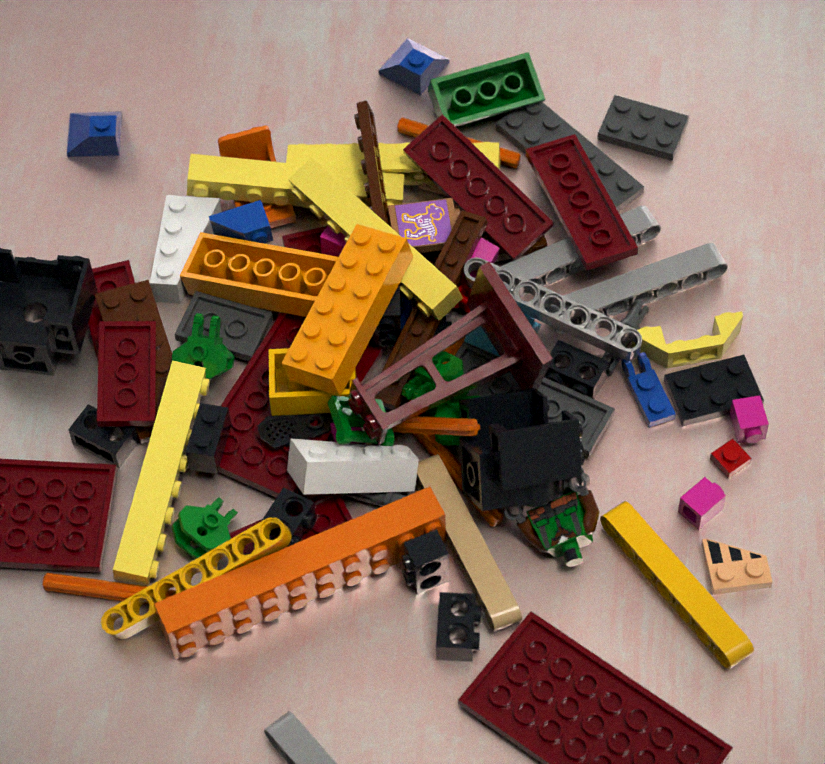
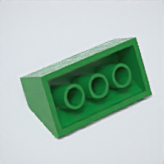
[428,52,545,126]

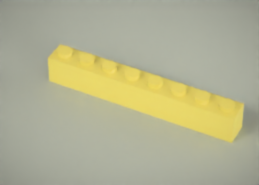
[286,142,501,185]
[187,154,404,208]
[288,157,463,321]
[113,361,210,586]

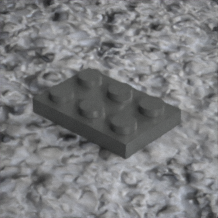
[597,95,689,161]
[175,291,273,361]

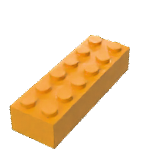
[281,224,413,397]
[180,232,338,317]

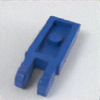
[621,352,676,428]

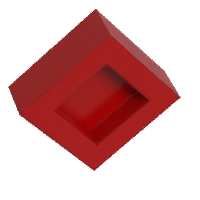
[710,439,752,479]

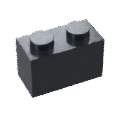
[186,403,231,474]

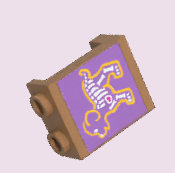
[388,198,460,253]

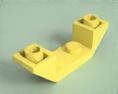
[631,311,743,368]

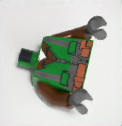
[504,473,600,567]

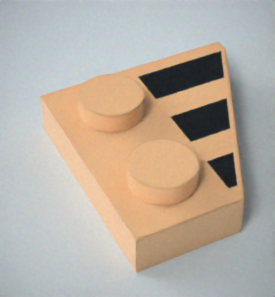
[701,539,773,595]

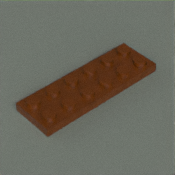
[95,280,194,444]

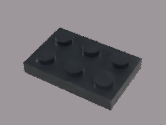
[664,355,764,427]

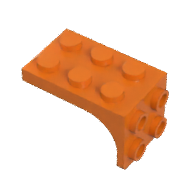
[218,125,296,228]

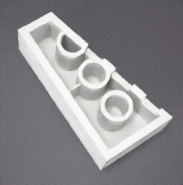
[150,195,222,304]
[287,439,419,495]

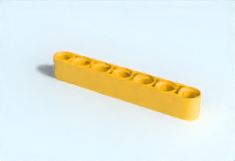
[600,501,754,669]
[101,517,292,639]

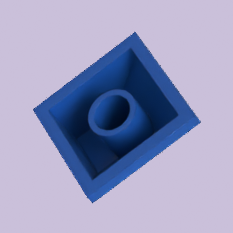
[378,38,449,95]
[67,112,122,157]
[209,200,274,244]

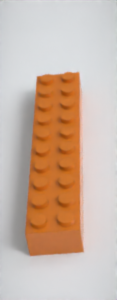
[154,486,446,659]

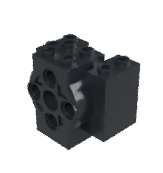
[0,248,97,376]
[459,388,584,511]

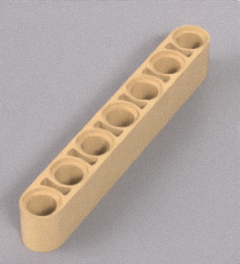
[416,454,522,632]

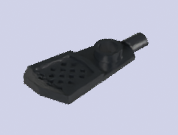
[257,413,334,450]

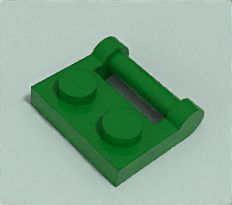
[327,395,394,446]

